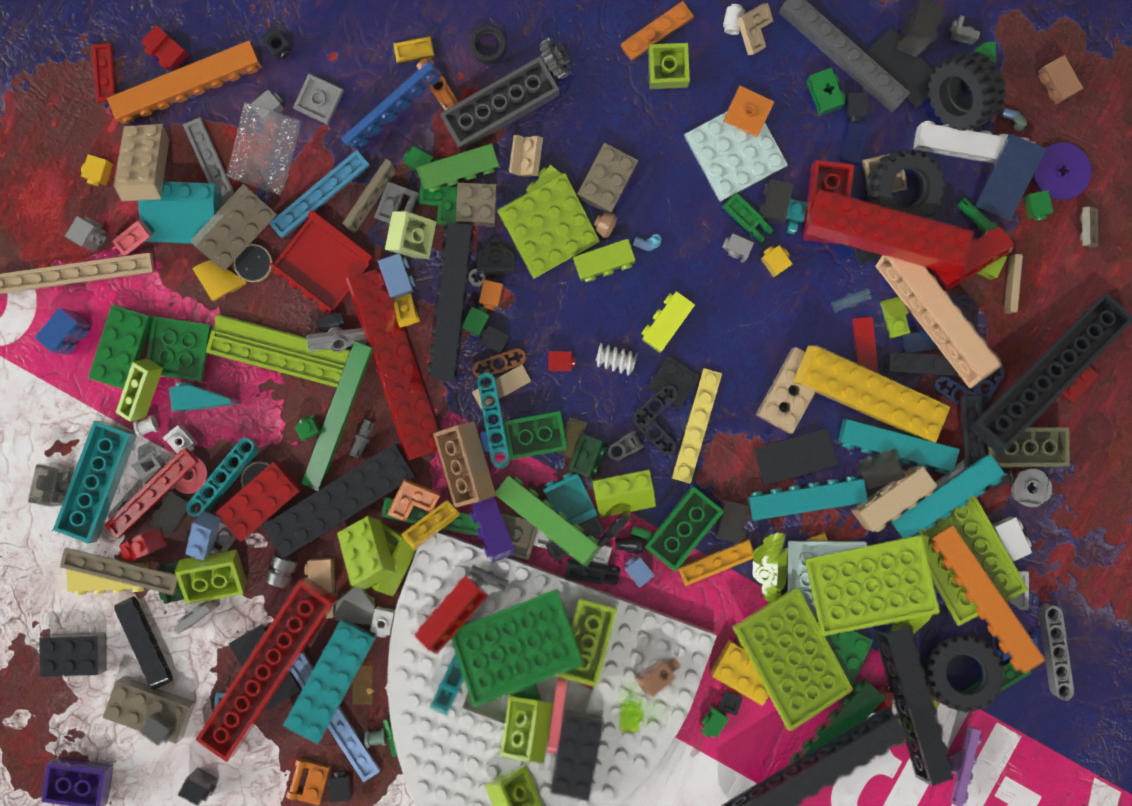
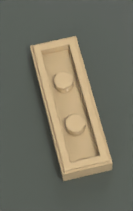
[1004,254,1023,314]
[472,365,532,409]

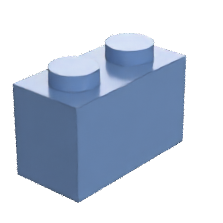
[378,253,416,298]
[186,512,221,561]

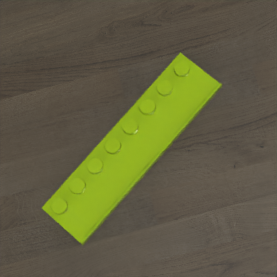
[206,314,351,387]

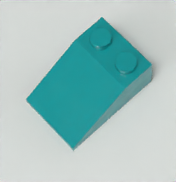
[169,382,240,412]

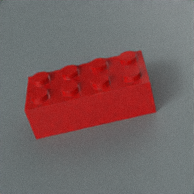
[803,160,854,245]
[215,460,303,542]

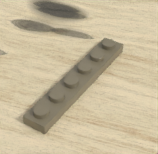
[60,548,178,595]

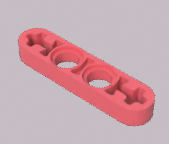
[547,677,567,754]

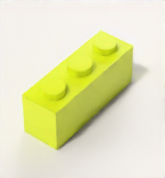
[641,292,695,353]

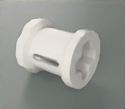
[133,415,159,438]

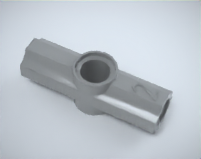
[306,327,367,352]

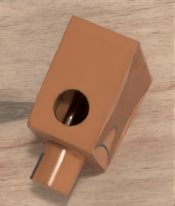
[634,657,681,698]

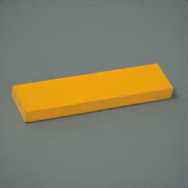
[678,539,754,586]

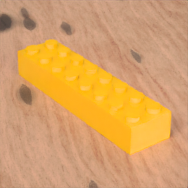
[793,346,950,443]

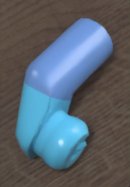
[633,234,662,251]

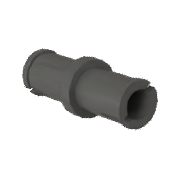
[349,419,375,459]
[468,564,509,591]

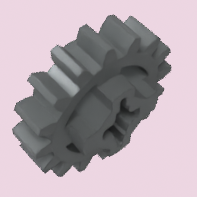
[540,37,571,79]

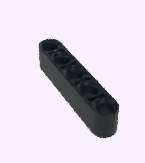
[114,596,173,690]

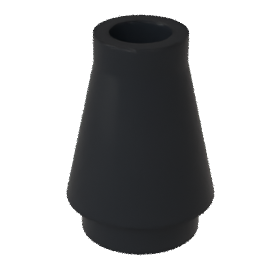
[615,536,644,555]

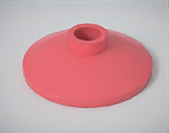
[174,456,208,494]

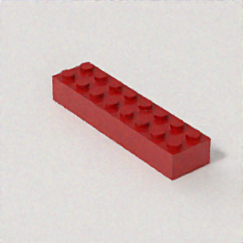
[805,189,974,276]

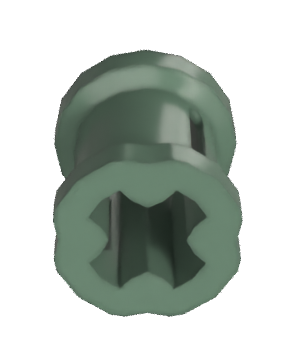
[364,728,387,748]

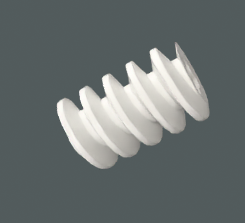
[596,343,638,376]

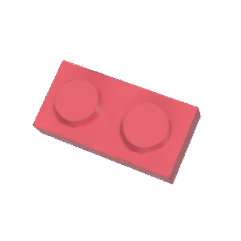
[112,219,153,256]

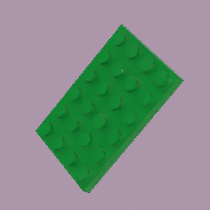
[451,589,584,707]

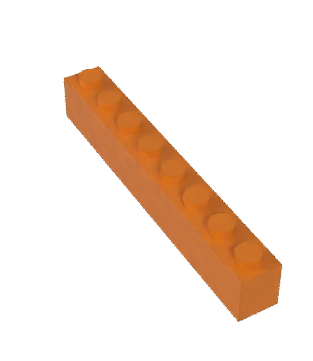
[107,41,262,124]
[930,525,1045,673]

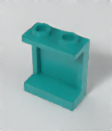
[543,471,598,525]

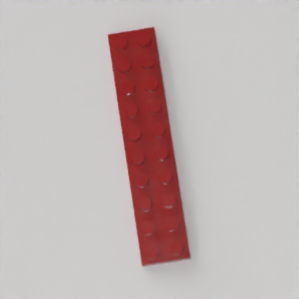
[346,269,439,461]

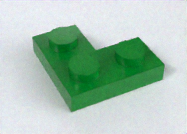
[419,185,457,226]

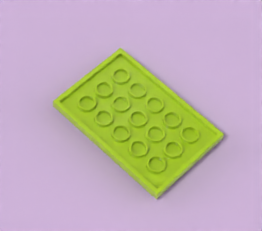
[918,495,1028,626]
[804,535,940,636]
[732,587,853,731]

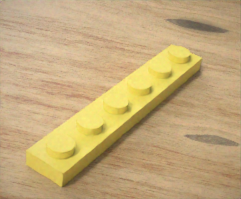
[672,368,722,484]

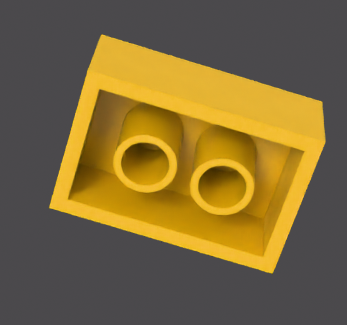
[710,639,769,706]

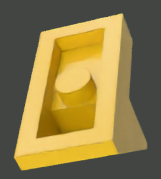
[394,293,420,328]

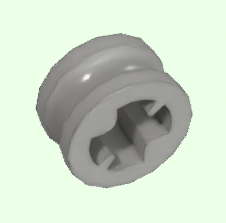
[468,269,486,287]

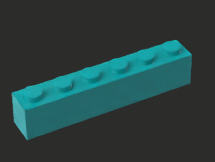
[837,420,959,474]
[890,455,1005,538]
[747,476,868,521]

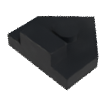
[476,236,515,277]

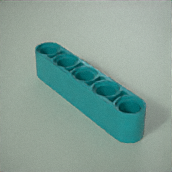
[478,373,510,468]
[186,438,259,517]

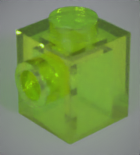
[619,701,644,732]

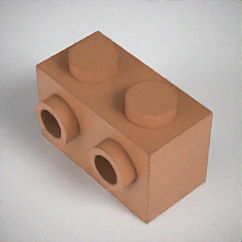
[1038,55,1084,104]

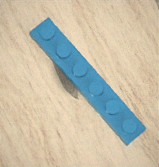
[269,150,370,239]

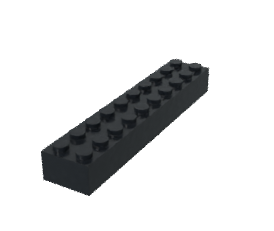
[969,292,1132,455]
[720,706,909,806]

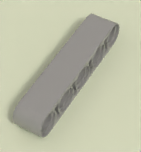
[1038,603,1074,700]

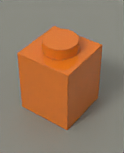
[479,280,504,310]

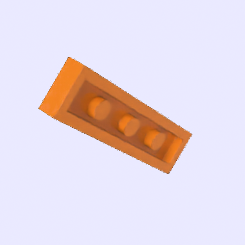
[620,1,694,61]

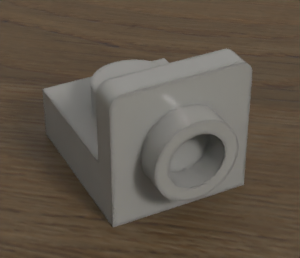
[950,15,980,45]

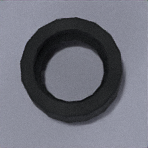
[470,25,506,65]

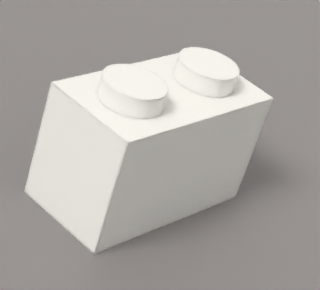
[992,516,1032,562]

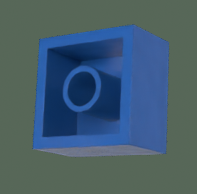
[34,308,91,355]

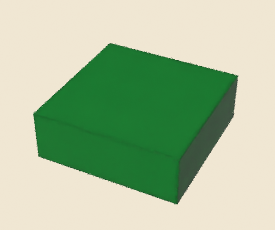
[630,526,652,540]

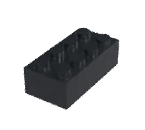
[550,709,604,801]

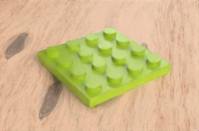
[497,173,600,279]

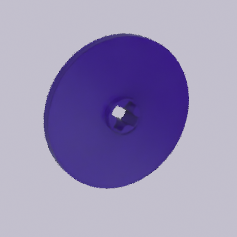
[1033,143,1091,200]

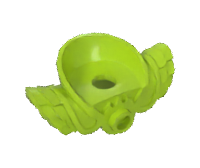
[753,533,788,603]

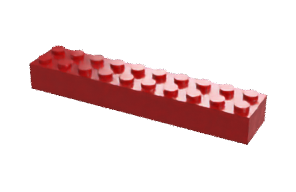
[195,577,338,762]

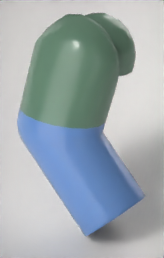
[1001,108,1027,131]

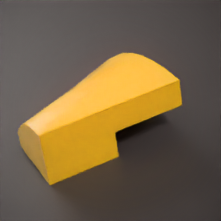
[192,260,247,302]

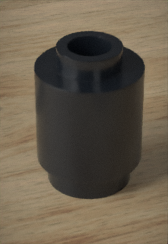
[315,311,345,333]

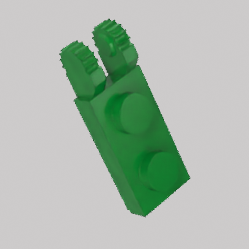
[722,193,773,242]

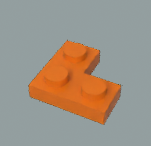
[388,479,440,522]

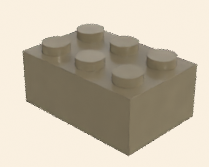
[577,143,638,214]

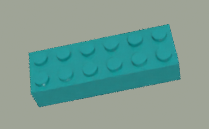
[53,421,137,544]
[283,618,377,744]

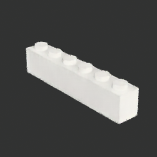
[913,121,1036,163]

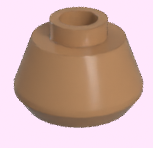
[594,213,618,238]

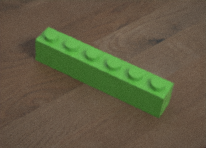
[495,476,601,566]

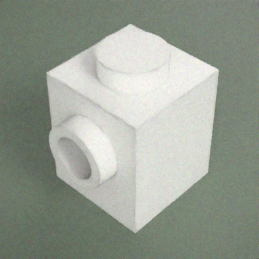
[370,606,395,637]

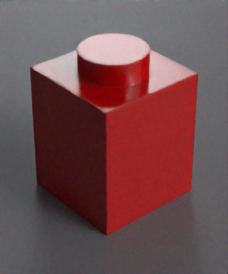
[548,351,575,372]

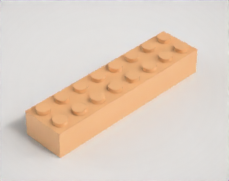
[876,255,1001,388]

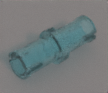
[831,288,872,313]

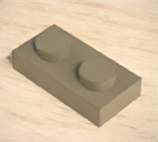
[1080,207,1098,248]

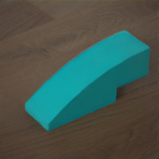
[429,653,464,716]

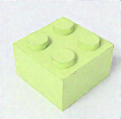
[385,212,436,259]

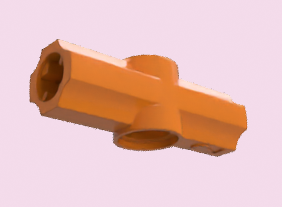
[416,57,459,111]

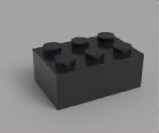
[39,632,107,677]

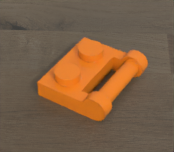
[286,758,331,806]

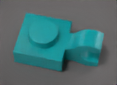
[784,199,807,234]

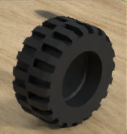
[928,51,1006,131]
[866,150,946,219]
[924,636,1005,712]

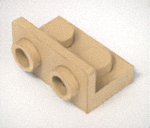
[509,135,543,177]

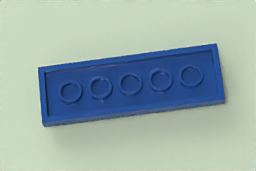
[341,61,443,148]

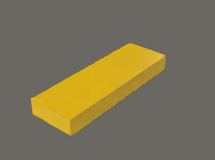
[402,500,460,550]

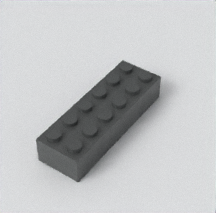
[440,57,559,152]

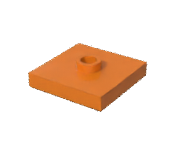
[723,86,774,137]

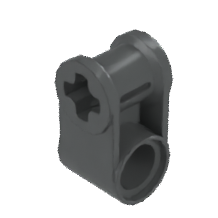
[607,430,645,460]

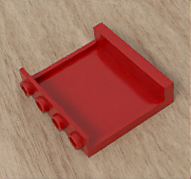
[269,210,375,313]

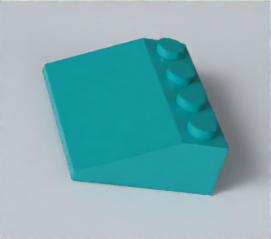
[138,182,222,244]

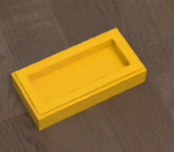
[393,36,435,64]

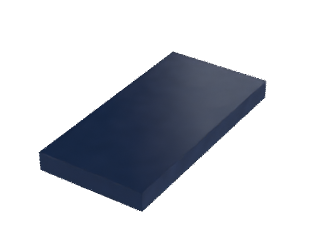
[974,133,1047,220]

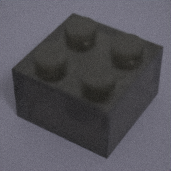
[896,0,943,57]
[28,463,74,507]

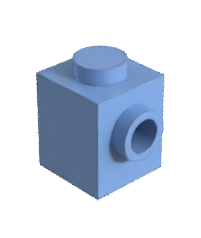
[624,556,655,588]

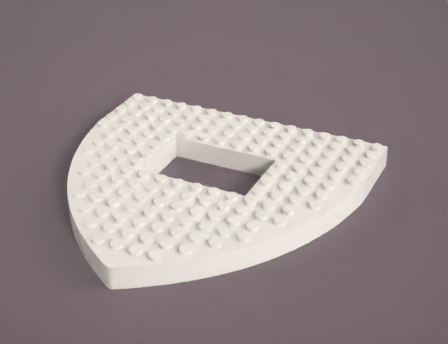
[388,531,717,806]

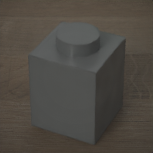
[139,712,176,746]

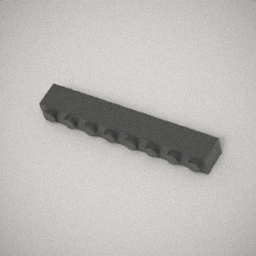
[779,0,910,113]

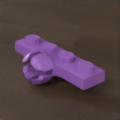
[950,726,982,806]

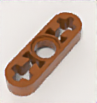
[472,349,526,378]

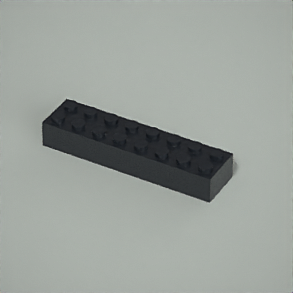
[427,223,474,382]
[262,444,417,559]
[873,622,954,786]

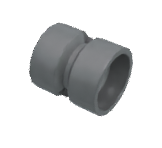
[265,555,298,588]

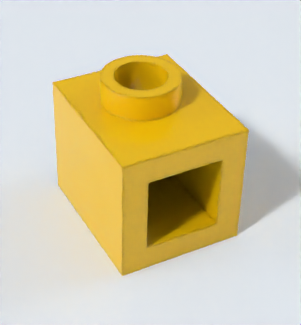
[81,154,113,186]
[761,245,792,277]

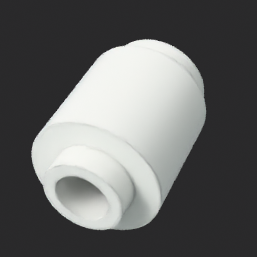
[723,4,746,35]

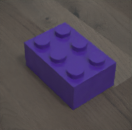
[41,757,113,806]

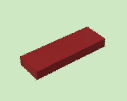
[92,43,117,103]
[852,317,878,374]

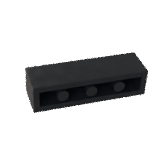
[884,352,961,377]

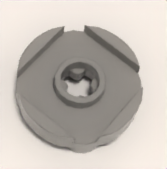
[1011,469,1052,507]

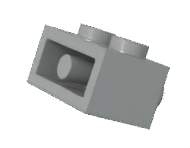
[65,216,107,252]

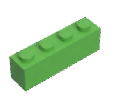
[416,144,499,192]

